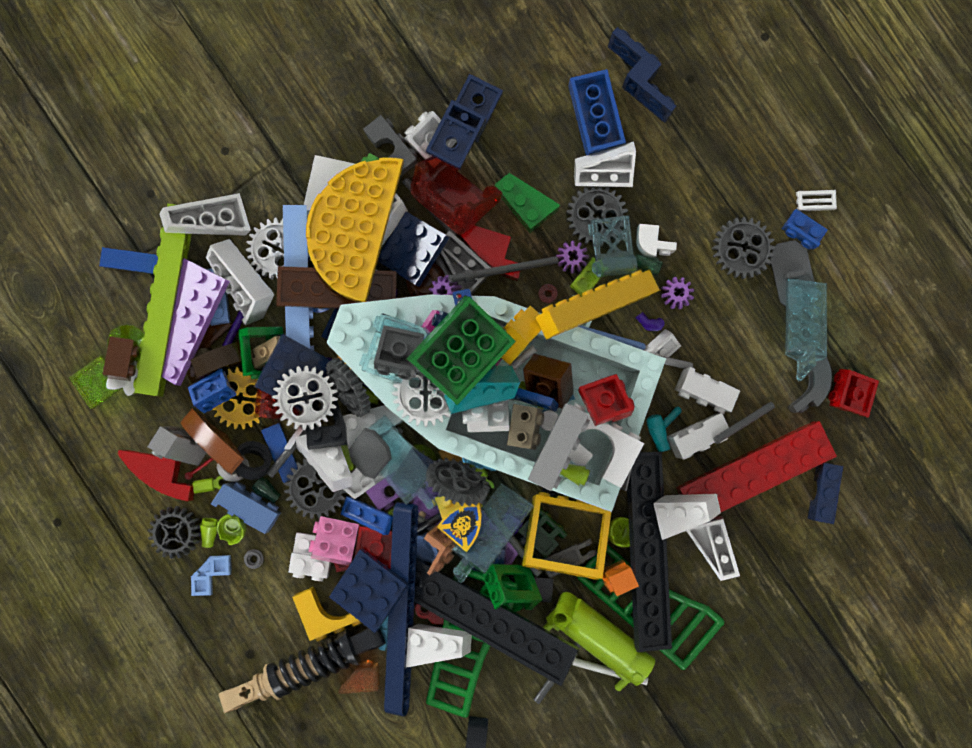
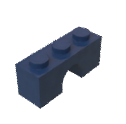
[807,463,843,524]

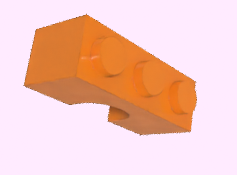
[602,560,639,596]

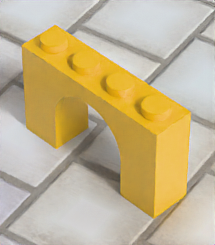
[292,587,361,641]

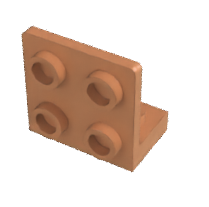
[424,524,459,575]

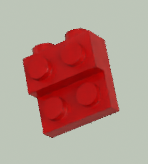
[828,369,879,418]
[578,374,635,426]
[354,526,392,570]

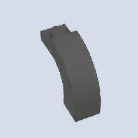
[788,346,832,413]

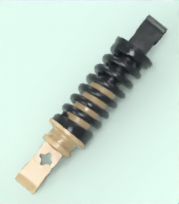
[218,628,386,714]

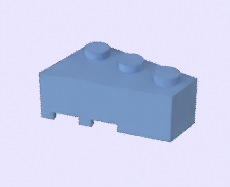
[211,481,281,534]

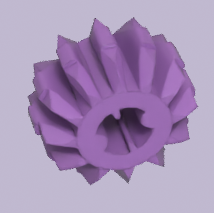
[556,241,589,274]
[429,275,462,295]
[661,277,694,309]

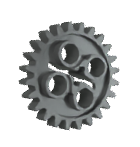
[566,186,628,247]
[712,217,776,279]
[325,358,371,418]
[284,458,347,519]
[425,458,490,507]

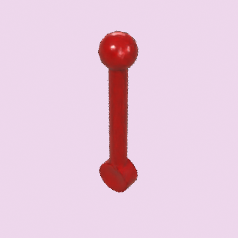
[184,458,215,480]

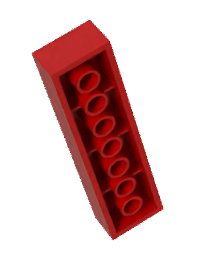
[676,421,837,512]

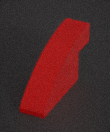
[455,220,521,282]
[118,450,194,501]

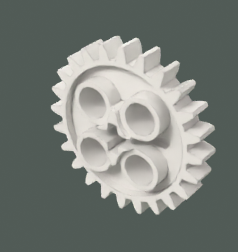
[246,218,284,280]
[272,366,338,430]
[392,369,450,427]

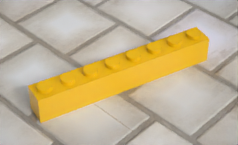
[535,270,659,340]

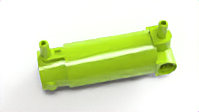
[543,592,655,691]

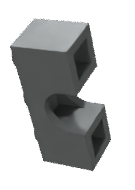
[363,115,418,177]

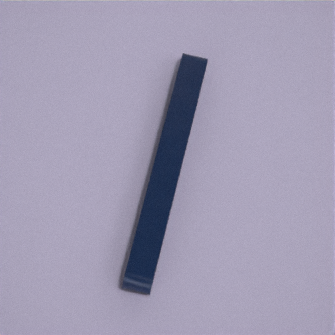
[384,502,419,717]

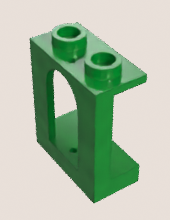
[239,327,283,379]
[483,564,542,610]

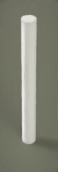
[573,658,648,685]

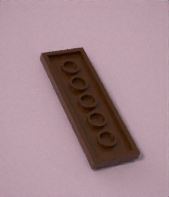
[276,266,396,309]

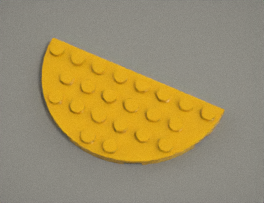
[306,158,404,303]

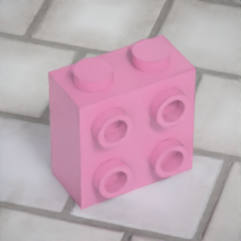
[308,516,359,566]

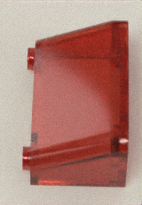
[410,156,502,234]

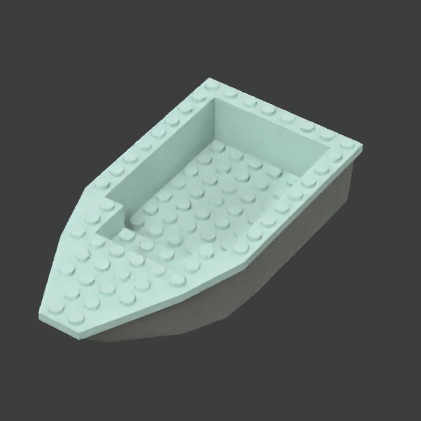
[327,295,666,512]

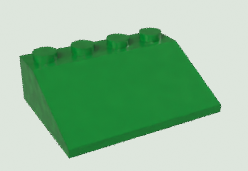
[407,296,516,405]

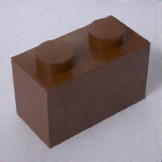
[102,337,140,381]

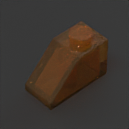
[339,660,380,694]

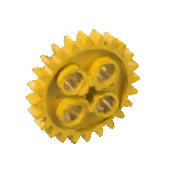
[212,367,272,429]

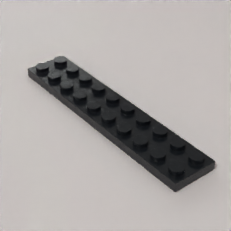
[627,452,672,652]
[414,557,580,686]

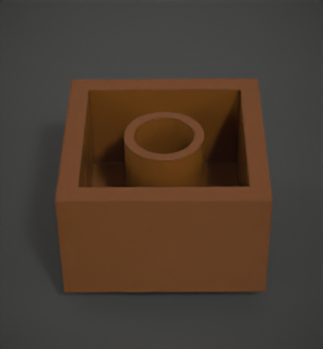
[523,354,574,409]

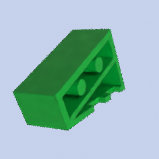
[494,173,560,233]

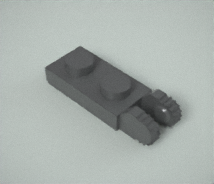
[542,539,597,578]

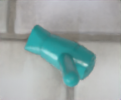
[646,407,682,452]

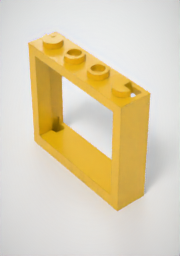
[522,492,611,580]

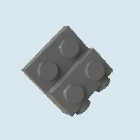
[374,325,425,380]

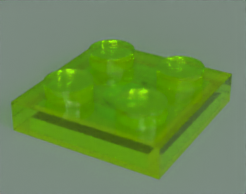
[69,356,123,409]

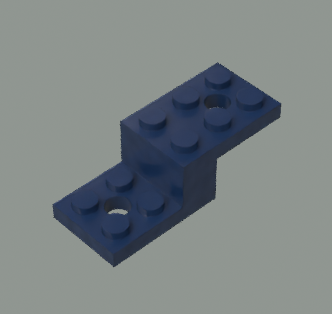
[608,27,676,123]
[426,74,503,170]

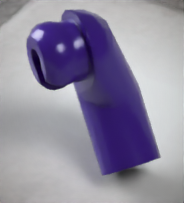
[636,312,665,331]

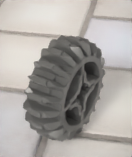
[148,506,201,559]

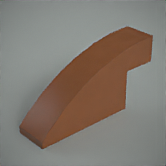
[180,408,244,475]

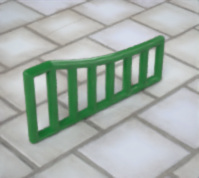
[577,544,725,670]
[426,566,518,718]

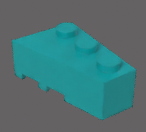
[444,366,520,414]

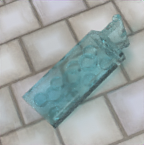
[785,279,827,381]
[355,415,437,509]
[452,483,534,583]

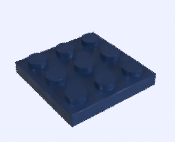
[378,212,450,287]
[254,334,331,411]
[329,548,409,633]

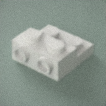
[404,111,457,166]
[463,400,509,432]
[288,532,331,581]

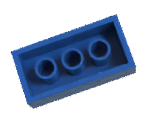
[568,69,626,155]

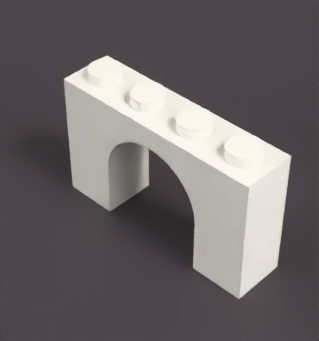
[570,403,644,488]

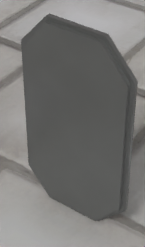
[770,240,817,311]
[349,428,392,479]

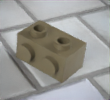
[507,404,544,450]

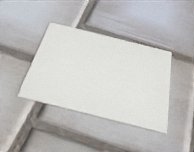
[304,155,354,210]

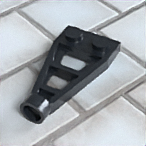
[306,375,348,450]

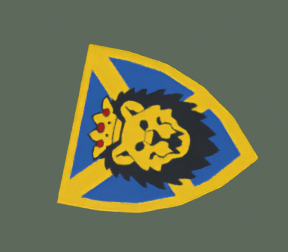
[437,503,482,552]

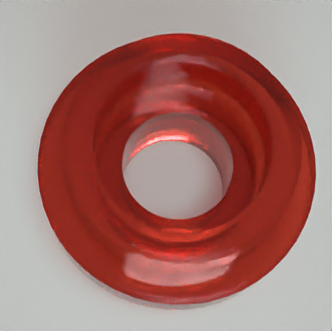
[539,284,558,303]

